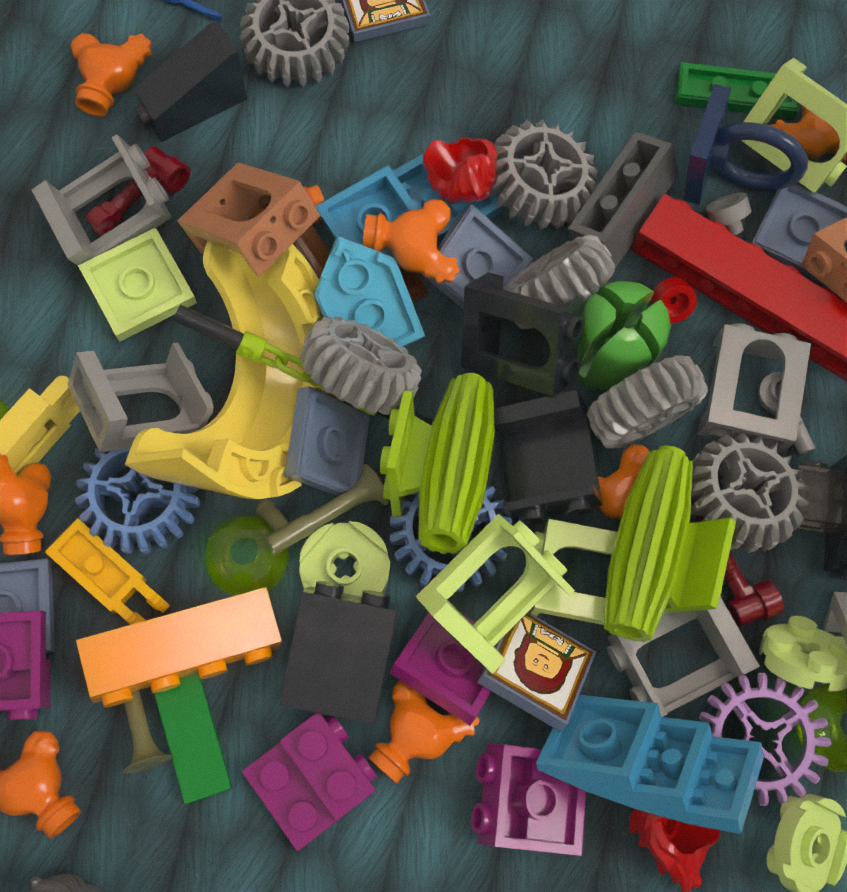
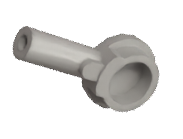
[758,372,816,456]

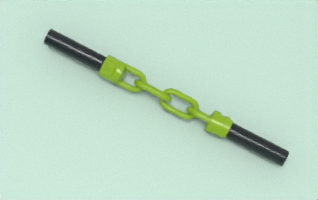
[173,304,434,426]

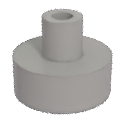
[705,193,751,235]

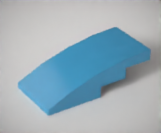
[315,153,504,257]
[536,695,764,834]

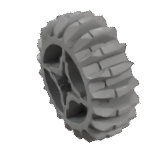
[240,0,349,88]
[490,119,599,231]
[503,235,615,329]
[299,317,422,415]
[586,355,708,448]
[690,432,809,553]

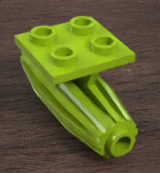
[380,373,495,554]
[604,445,736,642]

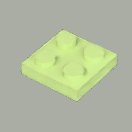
[78,227,197,342]

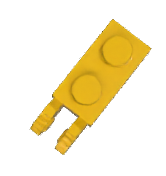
[45,518,170,625]

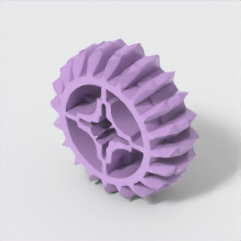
[699,673,831,806]

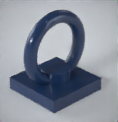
[684,84,808,204]

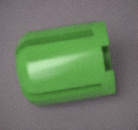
[577,281,671,391]

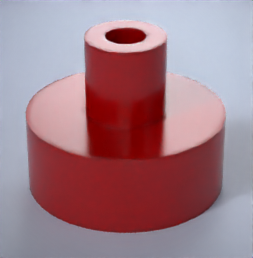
[650,277,697,323]

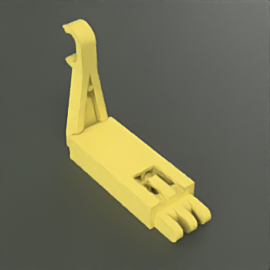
[0,376,80,475]

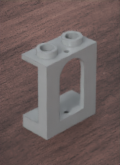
[31,134,172,265]
[697,323,811,454]
[68,343,214,452]
[607,597,760,717]

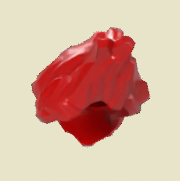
[423,138,498,205]
[629,808,720,892]

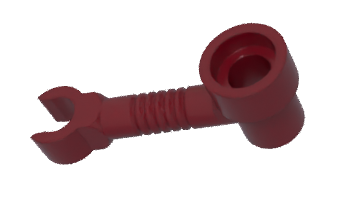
[86,146,191,236]
[693,515,784,627]

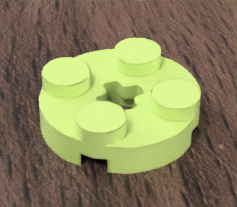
[299,521,390,597]
[759,616,847,691]
[767,794,847,892]

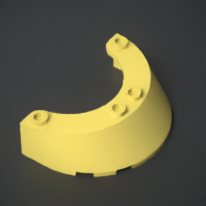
[125,241,343,499]

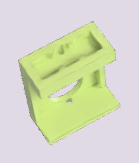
[741,58,847,193]
[416,514,575,674]
[530,519,617,625]

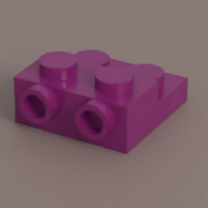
[0,611,51,720]
[242,713,378,852]
[471,744,586,856]

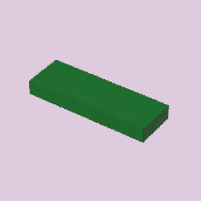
[675,62,799,119]
[154,672,233,805]

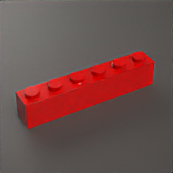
[631,193,847,382]

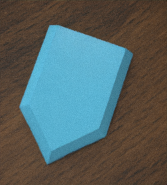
[313,235,425,347]

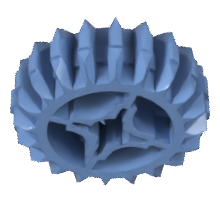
[75,448,200,554]
[390,486,512,592]

